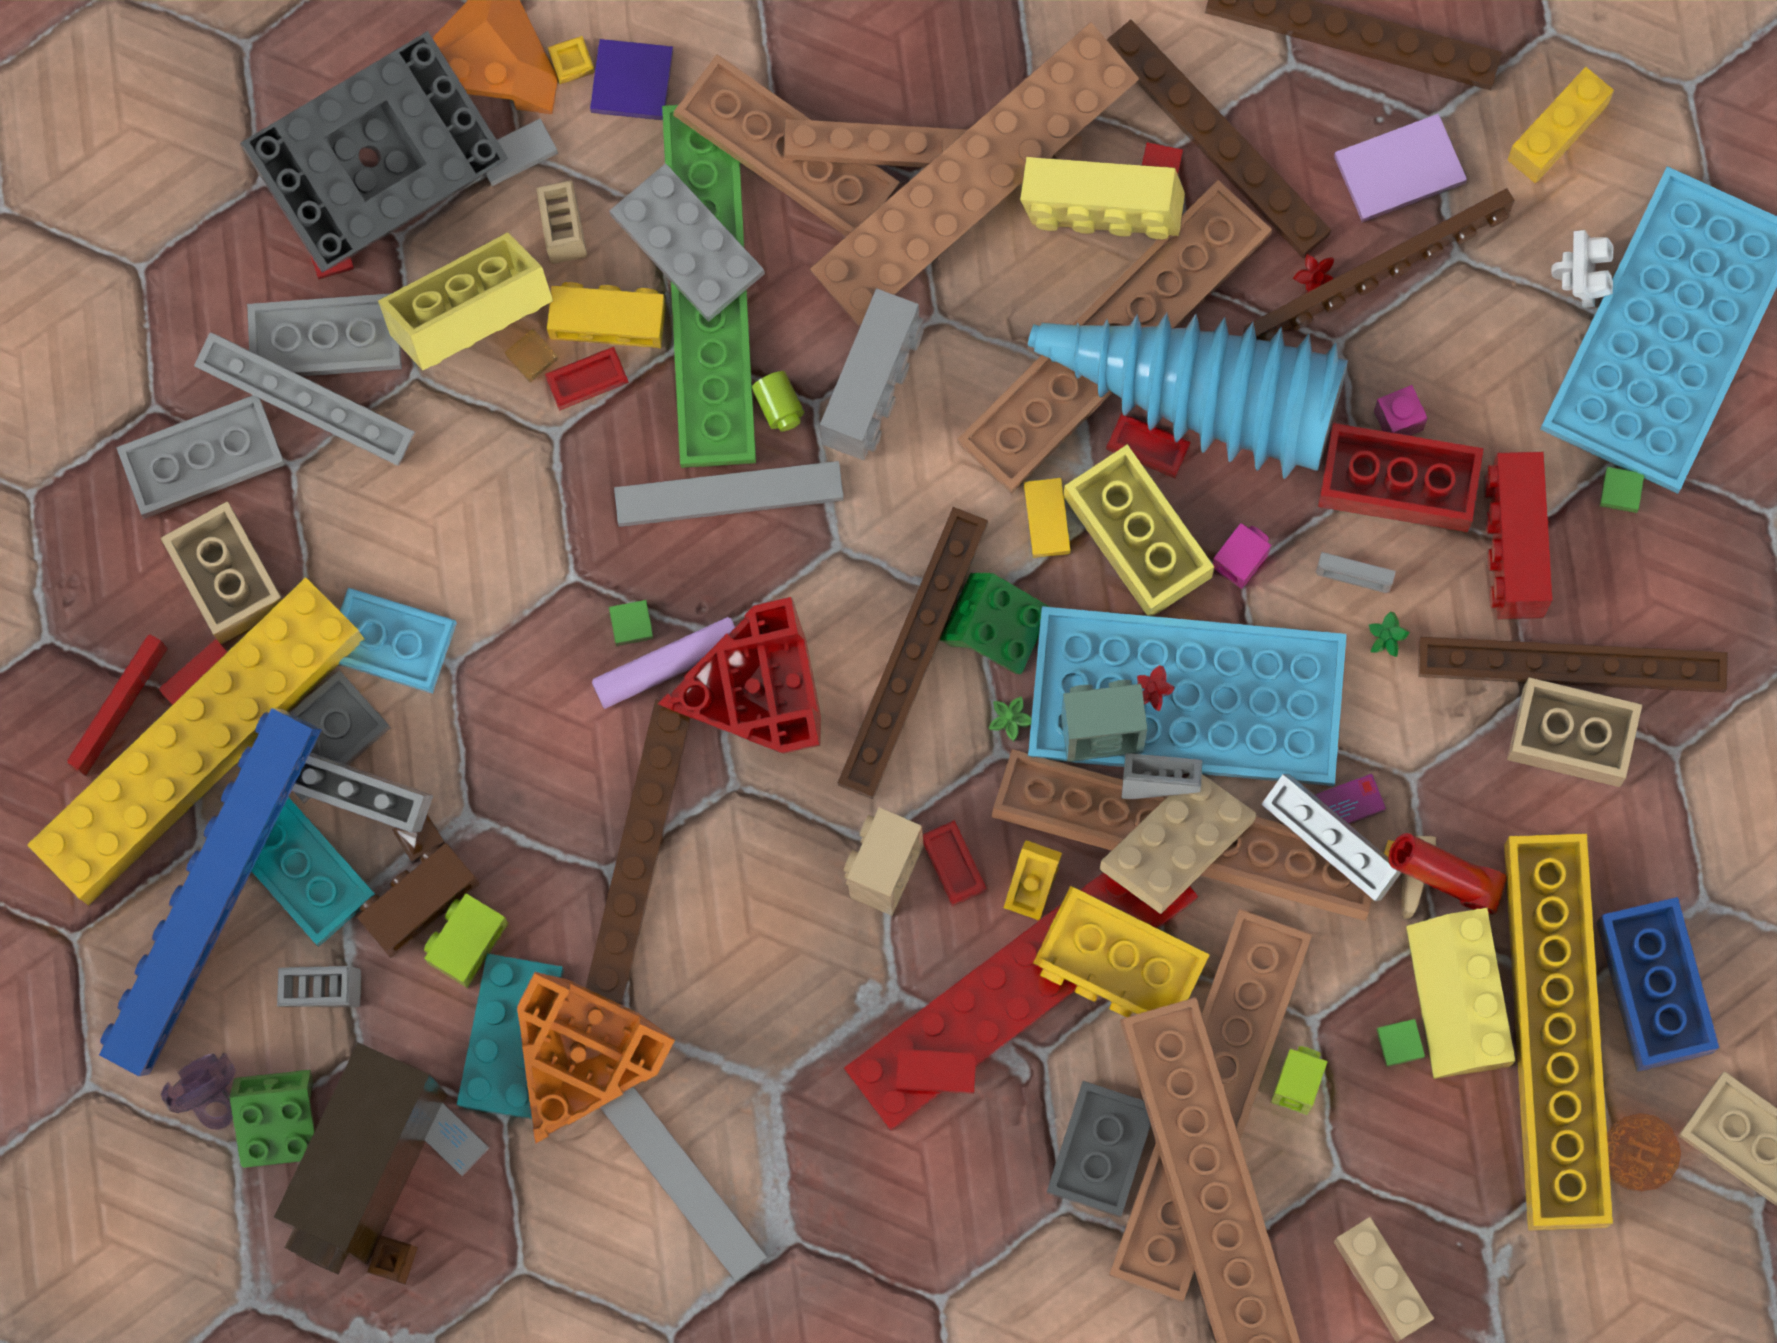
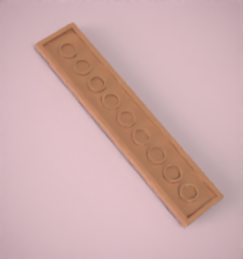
[809,22,1139,326]
[957,180,1272,494]
[992,749,1382,921]
[1109,909,1312,1302]
[1120,997,1300,1343]

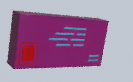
[1314,774,1386,824]

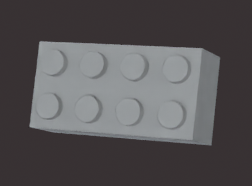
[820,288,924,461]

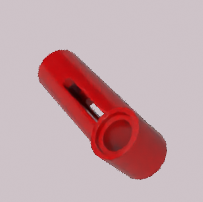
[1388,833,1507,915]

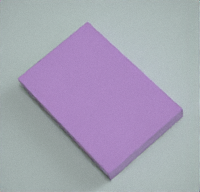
[1334,113,1467,223]

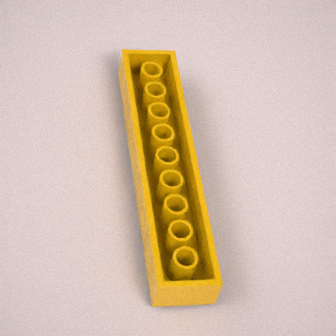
[27,577,365,906]
[1504,834,1613,1231]

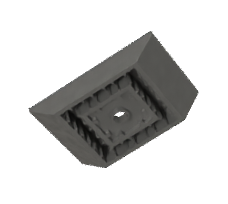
[240,31,508,272]

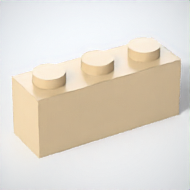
[1334,1217,1434,1342]

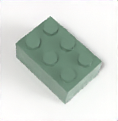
[1061,680,1147,762]

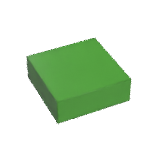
[1599,467,1644,513]
[609,600,654,646]
[1376,1019,1425,1067]

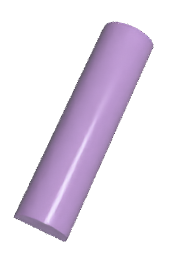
[592,617,735,709]

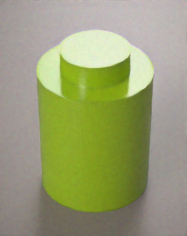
[752,371,805,432]

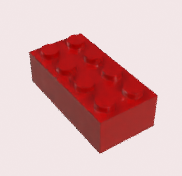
[1318,423,1484,532]
[1483,451,1553,620]

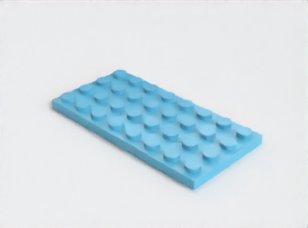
[1540,166,1777,494]
[1028,606,1347,786]

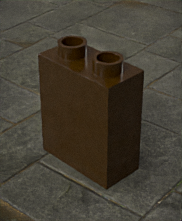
[274,1042,448,1275]

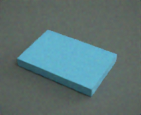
[339,588,457,694]

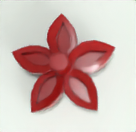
[1293,254,1334,293]
[1137,665,1175,711]

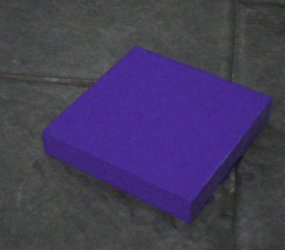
[590,39,674,120]

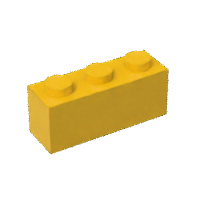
[1507,67,1614,184]
[547,282,666,348]

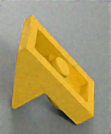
[1003,840,1062,920]

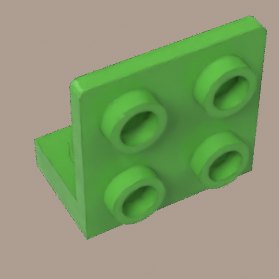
[229,1069,315,1168]

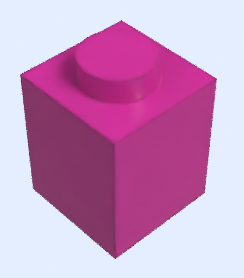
[1374,385,1428,436]
[1212,523,1271,589]

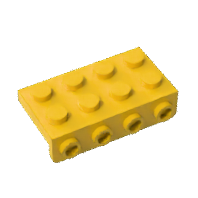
[1033,886,1210,1018]

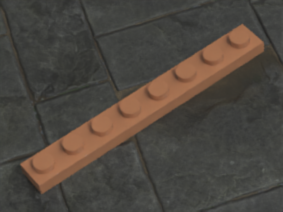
[783,119,1082,168]

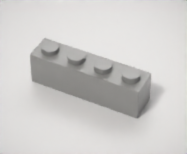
[292,753,433,833]

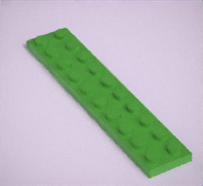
[662,105,756,468]

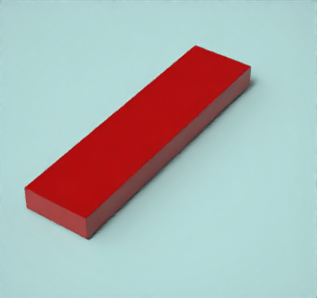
[67,634,168,777]

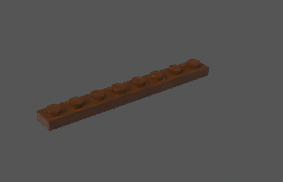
[1205,0,1502,91]
[1107,19,1331,258]
[1243,188,1515,341]
[837,507,988,799]
[1418,637,1728,693]
[586,699,691,1005]

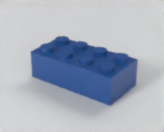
[1596,897,1719,1072]

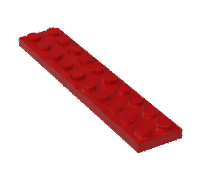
[844,872,1198,1131]

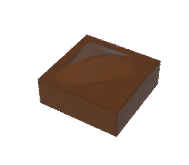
[392,814,445,864]
[367,1235,418,1285]

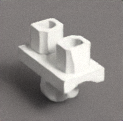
[1551,230,1613,308]

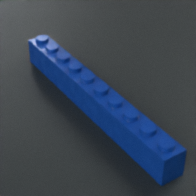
[99,708,322,1077]

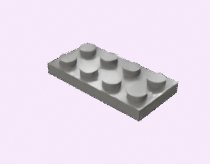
[609,163,765,322]
[247,293,402,376]
[116,395,285,519]

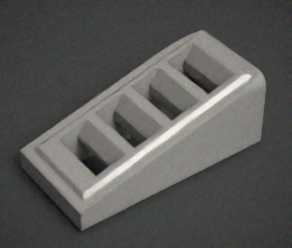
[1122,753,1202,799]
[277,966,361,1007]

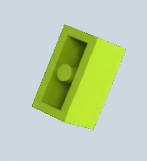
[424,894,509,988]
[1270,1046,1328,1115]

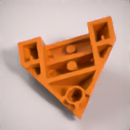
[432,0,558,114]
[517,972,675,1144]

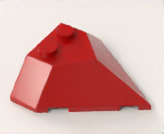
[658,597,821,754]

